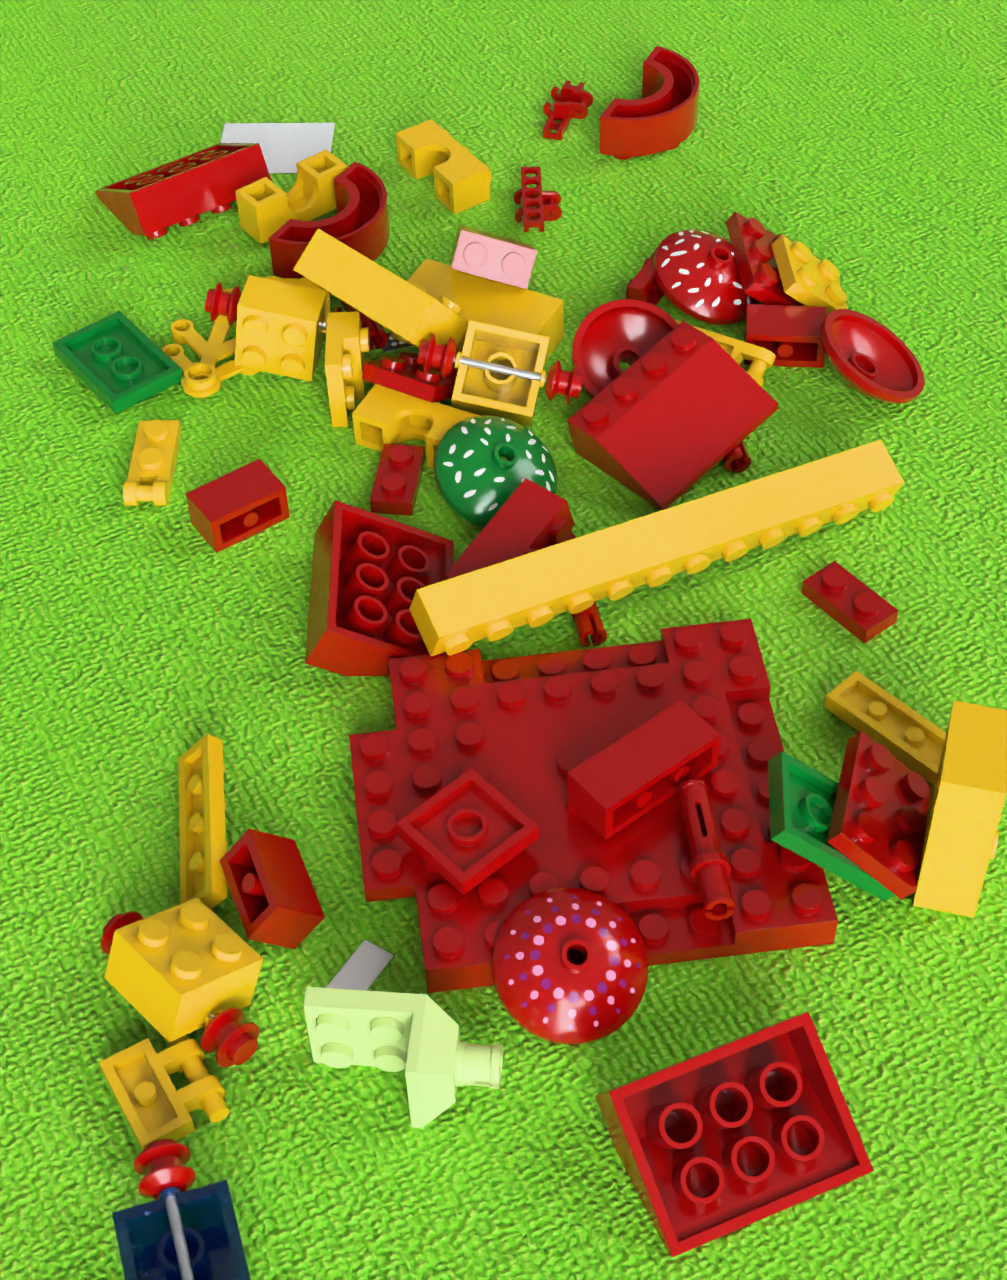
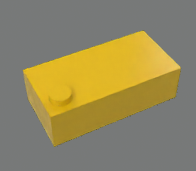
[293,228,469,349]
[391,258,564,360]
[913,700,1007,918]

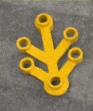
[161,288,260,398]

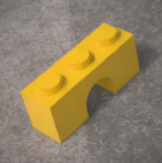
[396,119,492,214]
[235,149,347,244]
[352,384,480,469]

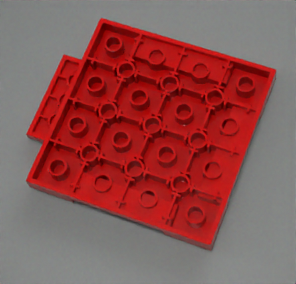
[349,619,838,993]

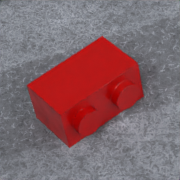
[744,304,826,368]
[186,459,290,553]
[220,829,325,949]

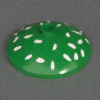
[433,415,557,528]

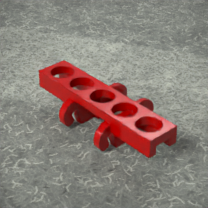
[543,80,594,141]
[514,167,562,232]

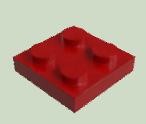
[362,352,458,403]
[396,768,539,896]

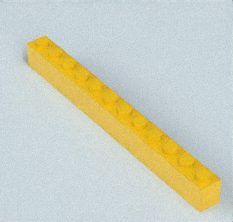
[409,440,905,657]

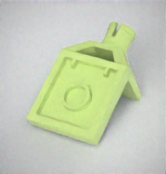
[303,987,503,1128]

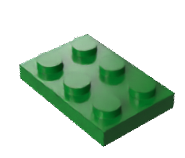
[52,311,183,414]
[768,751,895,901]

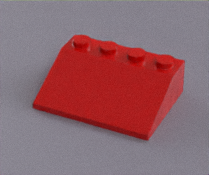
[95,143,272,240]
[567,321,779,510]
[305,500,454,676]
[595,1011,874,1257]

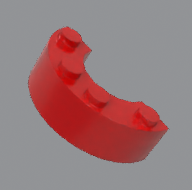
[600,46,699,160]
[269,161,390,279]

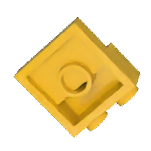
[325,311,373,427]

